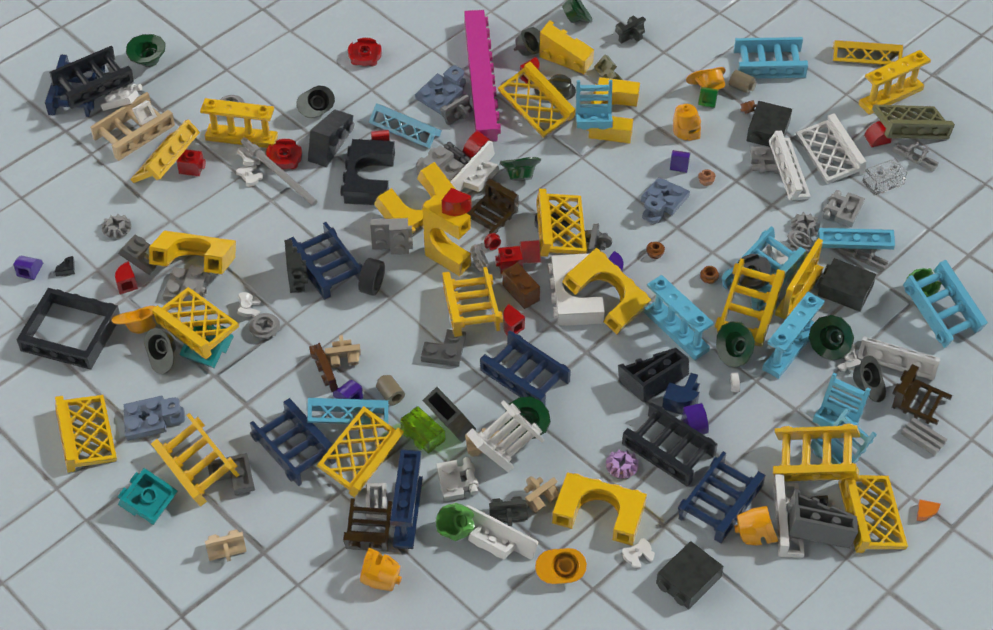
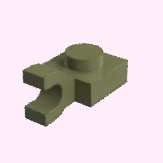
[594,55,623,80]

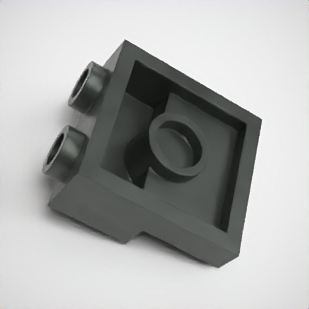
[284,239,308,293]

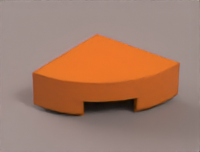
[917,500,941,521]

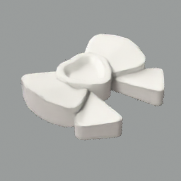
[237,146,262,166]
[236,165,263,187]
[237,292,261,317]
[838,344,861,372]
[622,538,655,569]

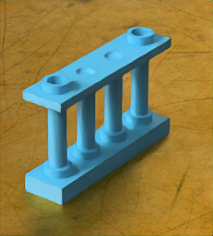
[734,37,808,79]
[722,226,807,311]
[903,260,988,348]
[644,275,714,360]
[762,292,825,379]

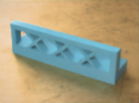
[368,103,442,148]
[816,228,895,250]
[306,398,388,425]

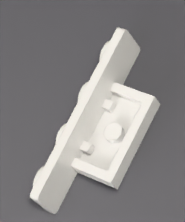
[450,141,499,192]
[466,505,538,559]

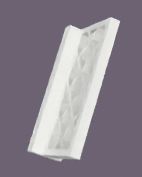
[796,113,867,184]

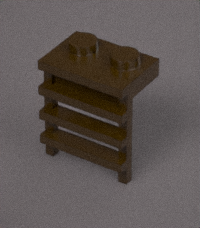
[467,179,519,234]
[891,364,953,425]
[343,498,393,552]

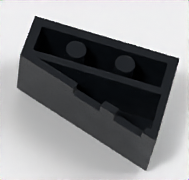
[308,109,354,168]
[618,348,689,403]

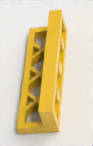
[832,40,903,65]

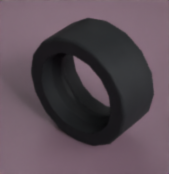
[358,258,385,296]

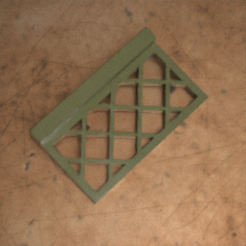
[872,105,955,139]

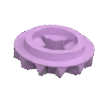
[606,449,638,479]

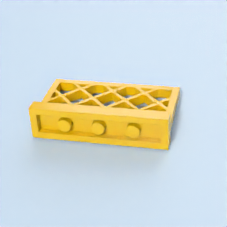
[498,61,576,138]
[130,119,200,183]
[536,189,587,257]
[775,238,824,319]
[152,287,239,359]
[55,395,117,473]
[317,406,404,498]
[838,475,908,553]

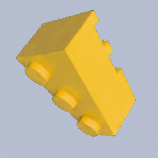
[539,20,594,74]

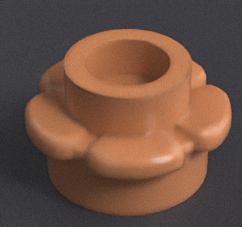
[698,169,716,186]

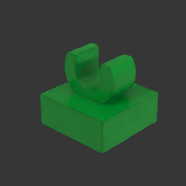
[698,87,718,108]

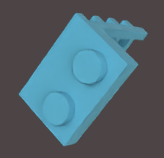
[576,80,613,130]
[812,373,871,427]
[811,408,877,464]

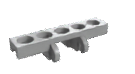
[892,142,939,172]
[839,248,888,271]

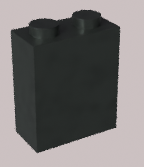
[746,101,792,147]
[817,258,877,312]
[422,387,476,443]
[656,541,724,609]

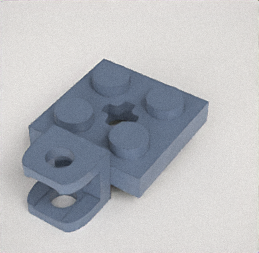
[415,65,466,115]
[641,177,690,224]
[123,395,185,441]

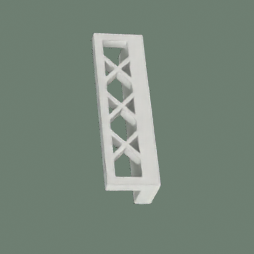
[769,131,811,200]
[857,336,940,380]
[773,474,804,557]

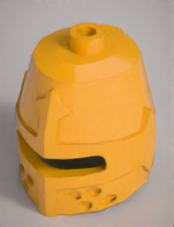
[673,104,701,141]
[734,506,779,546]
[360,548,402,591]

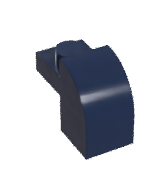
[662,373,700,414]

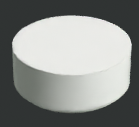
[730,372,740,393]

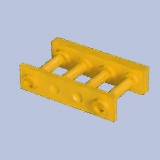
[858,50,931,115]
[200,98,278,148]
[715,258,785,347]
[442,267,503,337]
[151,413,239,507]
[773,424,860,481]

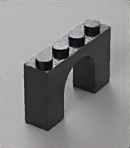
[340,139,395,205]

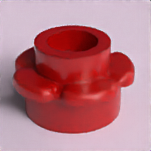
[484,233,501,250]

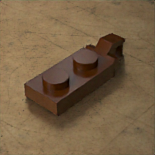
[309,343,338,392]

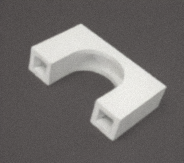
[548,254,605,326]

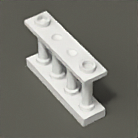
[467,400,544,472]

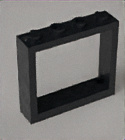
[16,288,120,370]

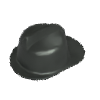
[514,27,540,56]
[535,74,576,100]
[296,85,335,118]
[144,328,176,374]
[853,356,886,402]

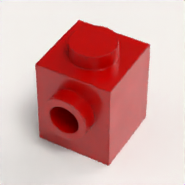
[176,150,206,176]
[495,246,523,274]

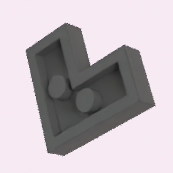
[118,234,158,275]
[421,329,466,367]
[207,453,255,495]

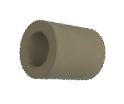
[729,70,757,93]
[376,375,405,405]

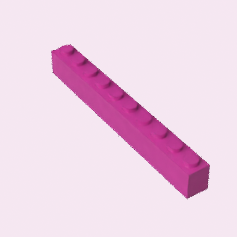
[464,10,501,142]

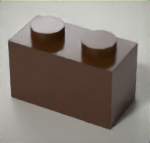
[502,263,540,309]

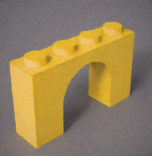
[586,77,640,144]
[374,162,456,234]
[422,195,471,277]
[149,230,236,274]
[562,248,651,335]
[552,472,647,546]

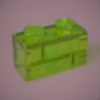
[400,406,446,453]

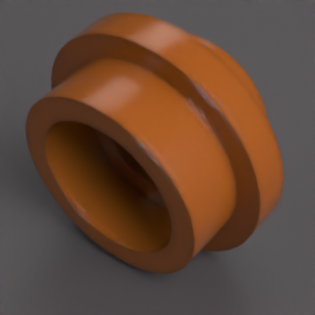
[740,100,757,114]
[646,242,665,259]
[700,266,719,284]

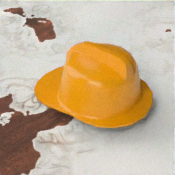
[686,67,726,90]
[111,306,156,334]
[535,548,587,584]

